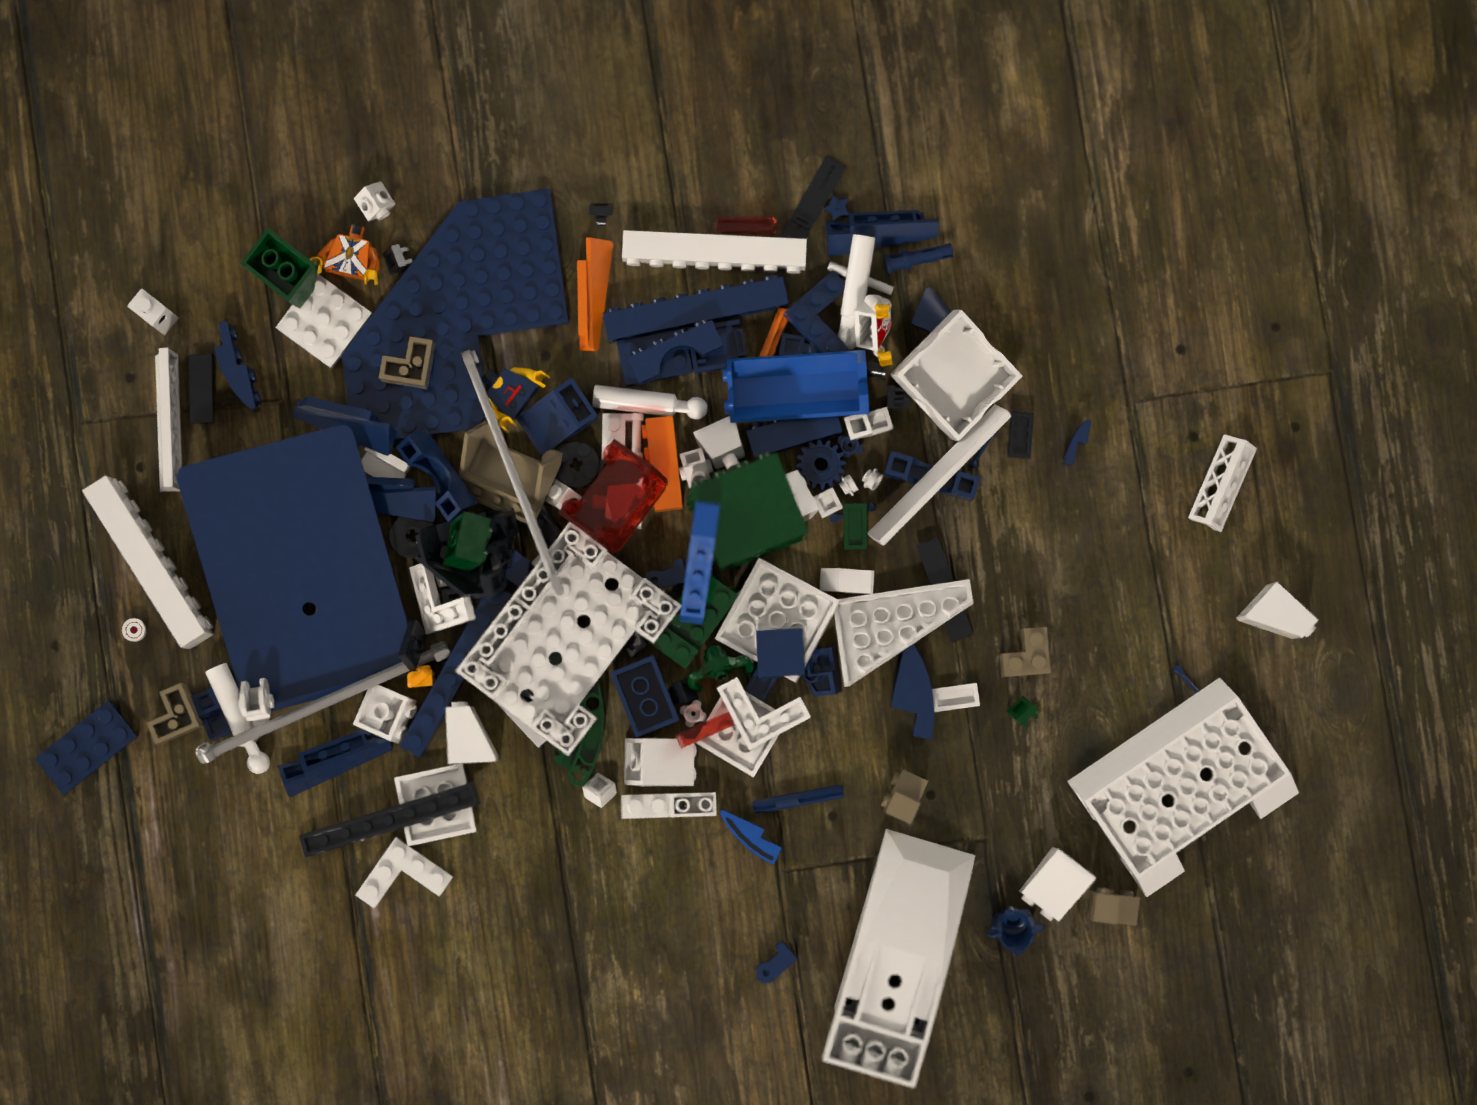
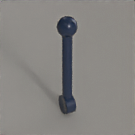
[969,431,998,469]
[830,503,876,523]
[1173,665,1200,693]

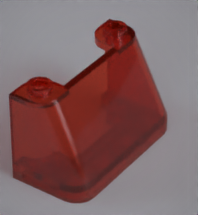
[558,439,668,553]

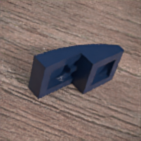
[1062,419,1091,466]
[191,687,232,742]

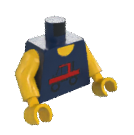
[481,367,550,434]

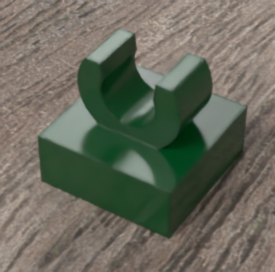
[1006,696,1038,728]

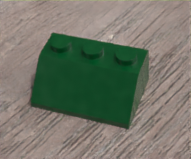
[240,227,318,309]

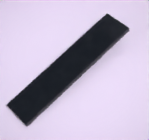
[780,156,846,239]
[916,537,974,642]

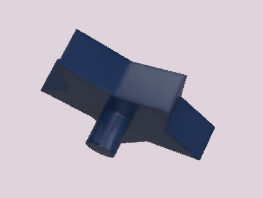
[823,195,849,222]

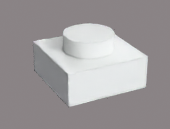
[814,487,843,519]

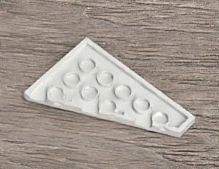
[834,579,973,687]

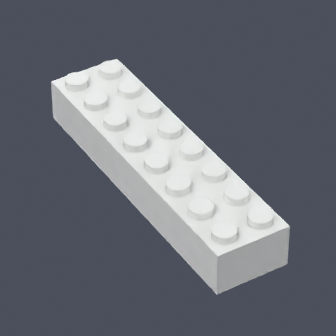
[82,476,214,649]

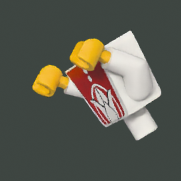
[854,295,893,366]

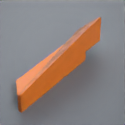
[577,237,613,352]

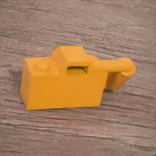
[407,666,436,688]

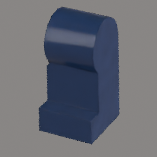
[645,559,686,590]
[756,940,797,983]

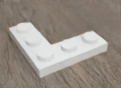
[409,563,475,634]
[717,678,811,750]
[356,837,453,908]

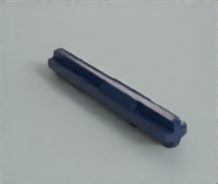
[753,785,844,814]

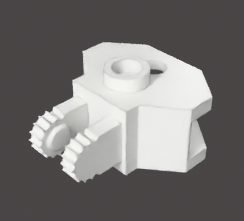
[239,678,275,727]

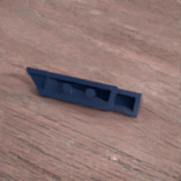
[826,210,939,257]
[293,397,397,456]
[366,477,438,522]
[277,729,392,797]

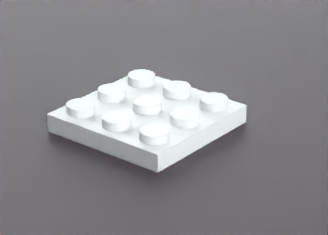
[275,273,373,369]
[694,691,779,778]
[394,763,477,846]

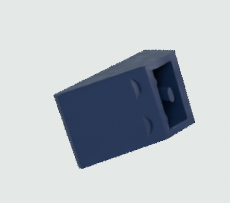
[517,378,599,456]

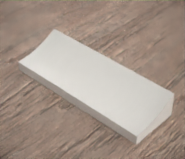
[155,348,182,492]

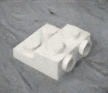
[353,684,417,744]

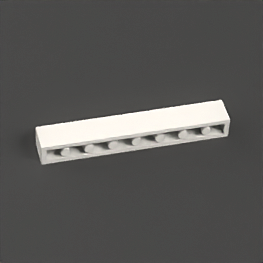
[622,230,807,274]

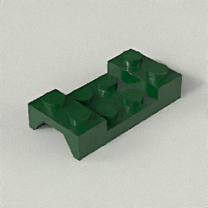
[648,572,741,669]

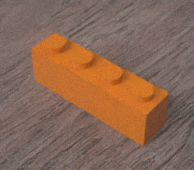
[641,416,683,512]

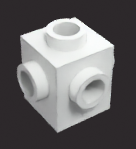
[354,181,395,221]
[679,448,713,488]

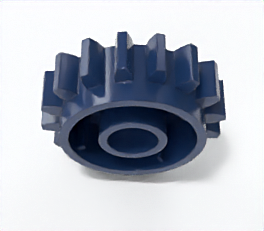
[796,439,846,491]

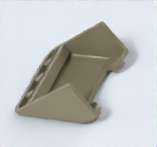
[459,421,563,523]

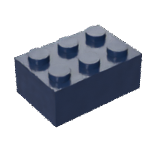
[610,655,680,738]

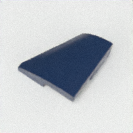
[911,286,951,333]
[801,646,842,697]

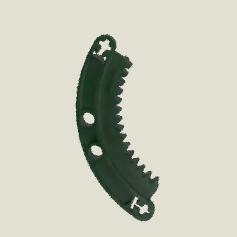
[549,652,605,786]

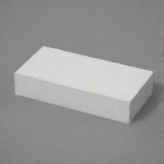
[932,683,980,712]

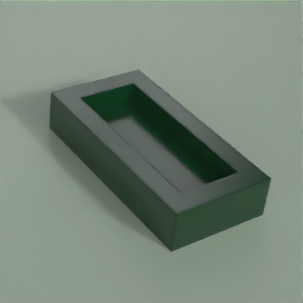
[843,503,867,550]

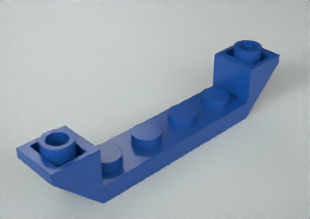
[680,501,720,625]

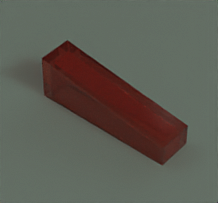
[716,216,776,233]
[675,712,734,749]

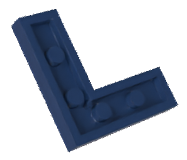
[784,270,848,353]

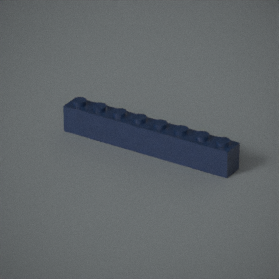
[603,275,788,344]
[399,591,513,758]

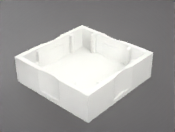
[890,310,1022,441]

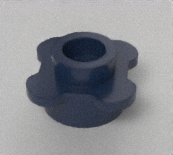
[837,436,863,458]

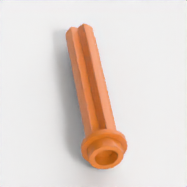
[759,308,788,357]

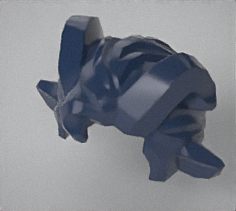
[987,906,1045,956]

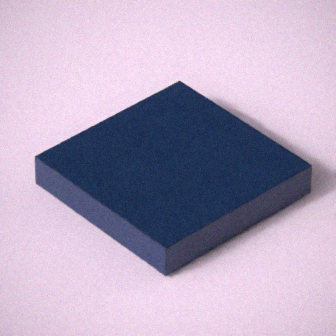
[756,628,805,678]

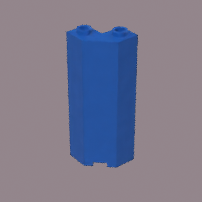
[723,350,869,423]

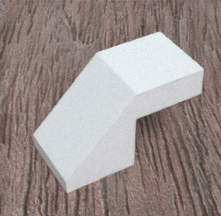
[844,407,894,440]
[820,568,874,594]

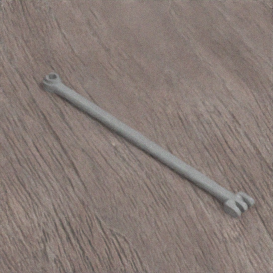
[461,350,564,596]
[196,641,450,763]

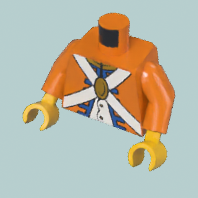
[310,224,381,285]

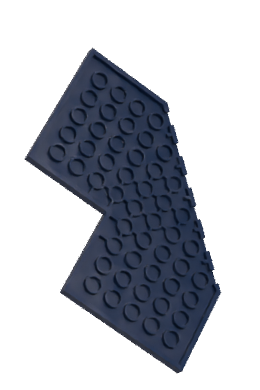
[342,188,569,446]

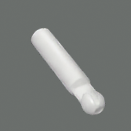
[837,234,875,350]
[592,385,707,420]
[205,663,270,774]

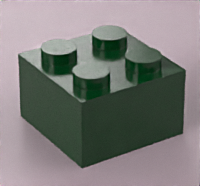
[443,512,492,572]

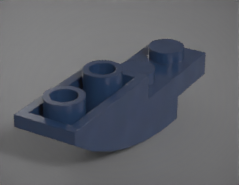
[214,321,262,412]

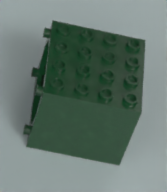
[685,452,809,574]

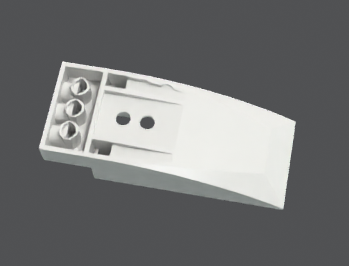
[822,829,975,1088]

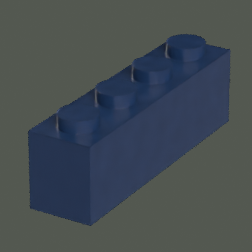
[746,416,842,460]

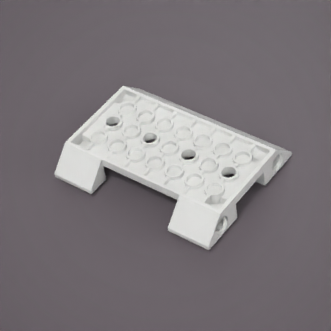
[456,522,682,756]
[1067,678,1299,897]

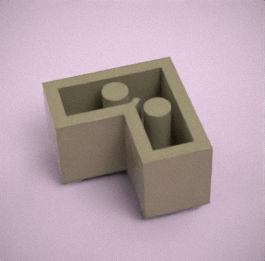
[379,336,436,389]
[1000,627,1051,677]
[147,683,204,744]
[881,769,928,824]
[1087,887,1140,926]

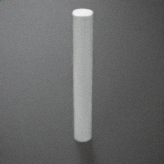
[827,261,894,295]

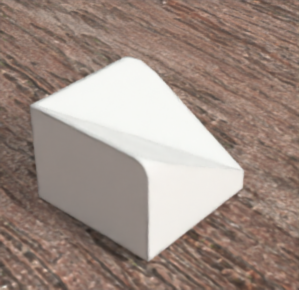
[583,773,617,808]

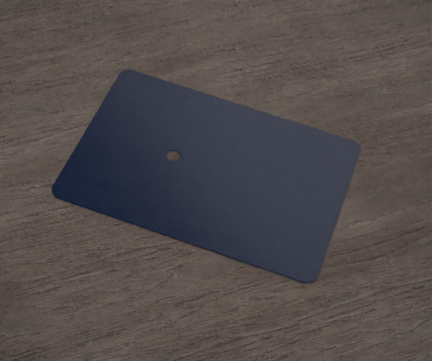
[176,425,416,711]

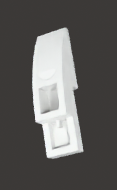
[621,792,717,819]

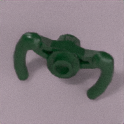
[687,645,754,692]

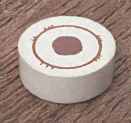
[122,618,147,642]

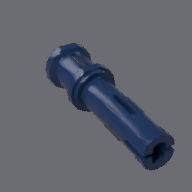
[883,243,953,275]

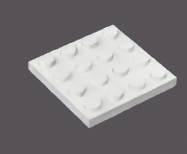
[715,558,840,683]

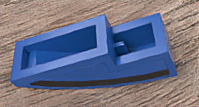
[720,810,781,865]

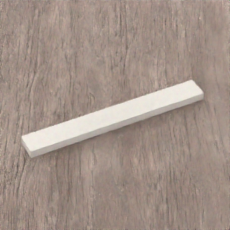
[867,404,1011,546]

